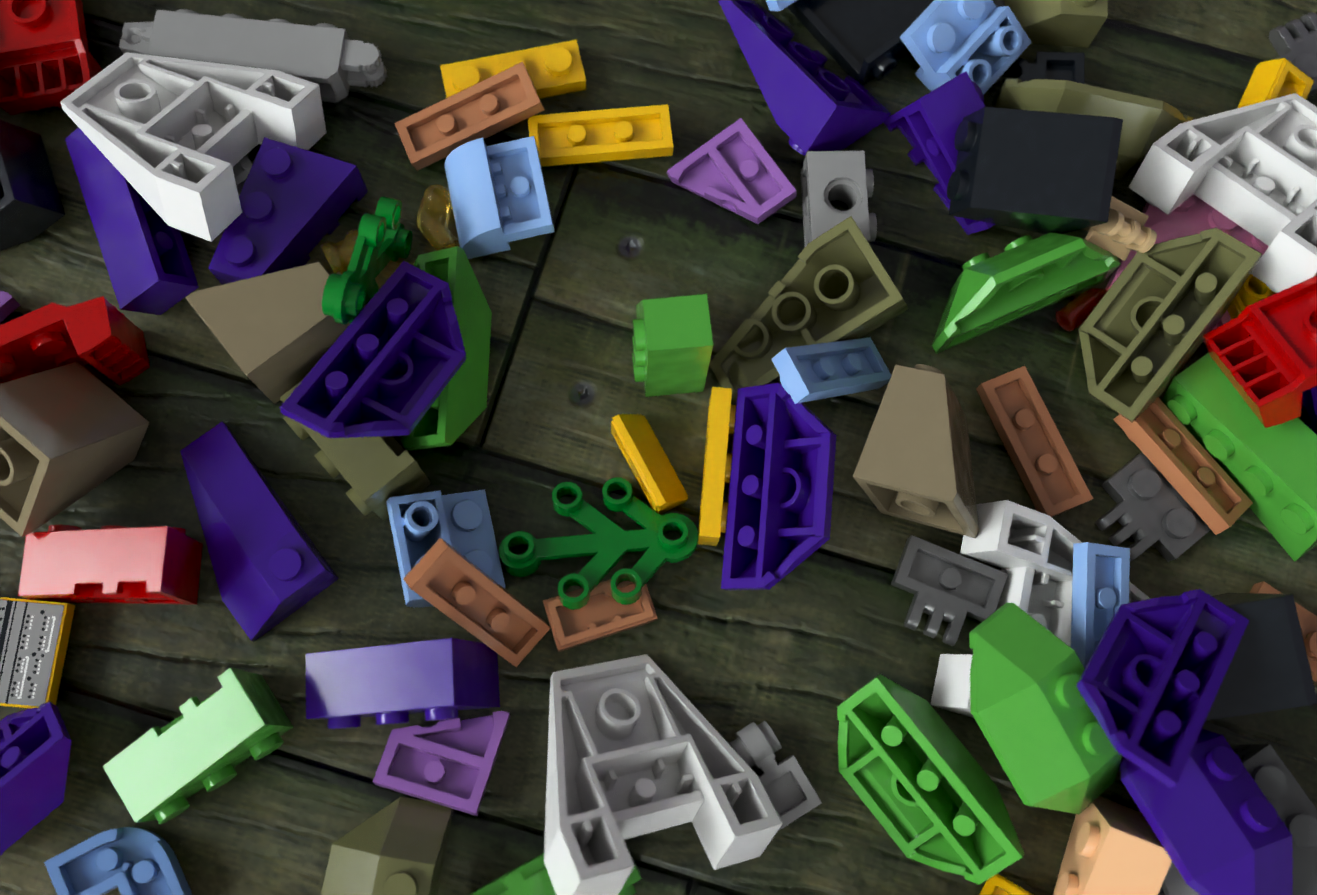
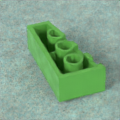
[1162,352,1317,562]

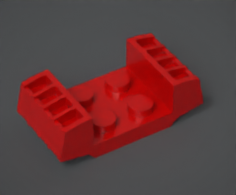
[0,0,103,115]
[1203,276,1317,428]
[0,296,150,385]

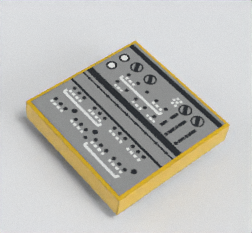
[0,597,75,708]

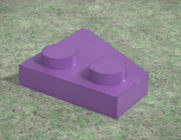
[667,118,797,224]
[373,711,510,816]

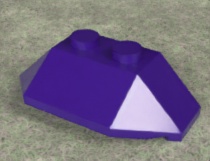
[280,261,466,438]
[721,382,836,590]
[1076,589,1250,788]
[0,702,71,856]
[1120,729,1293,895]

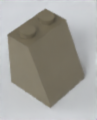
[185,262,364,404]
[0,361,150,537]
[853,364,979,538]

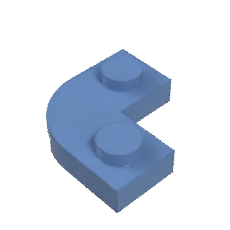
[44,827,193,895]

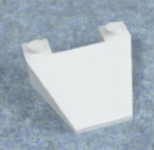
[60,52,326,242]
[1129,93,1317,293]
[930,500,1150,718]
[544,654,782,895]

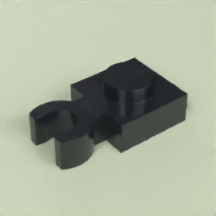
[1001,52,1085,87]

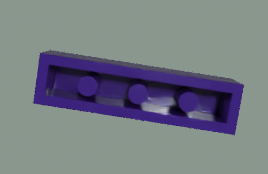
[65,127,199,315]

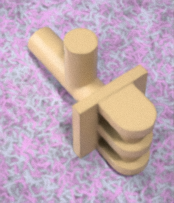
[1082,196,1157,261]

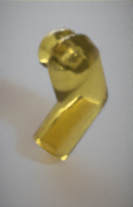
[416,184,460,251]

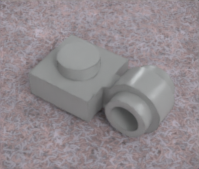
[729,721,822,832]

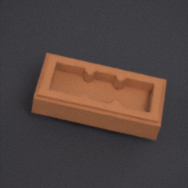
[543,579,658,653]

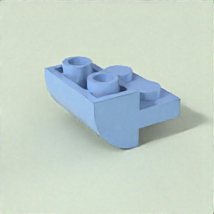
[900,0,1032,95]
[444,136,555,259]
[386,489,506,608]

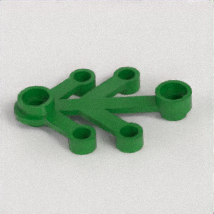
[322,196,413,325]
[499,477,698,610]

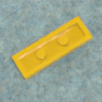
[440,40,587,99]
[528,104,673,167]
[698,387,736,546]

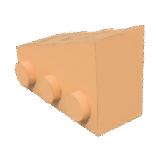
[1052,796,1172,895]

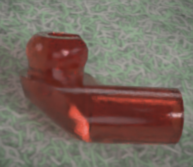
[1056,288,1108,331]

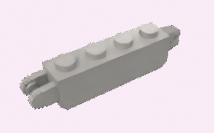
[119,9,388,103]

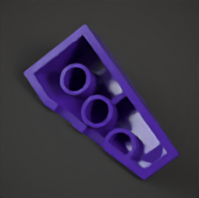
[718,0,891,156]
[180,421,339,642]

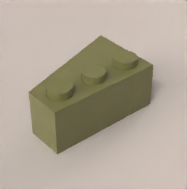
[280,381,431,521]

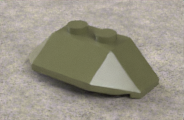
[992,78,1193,180]
[1079,227,1262,423]
[321,796,454,895]

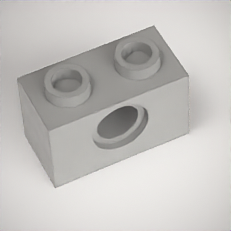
[801,151,877,247]

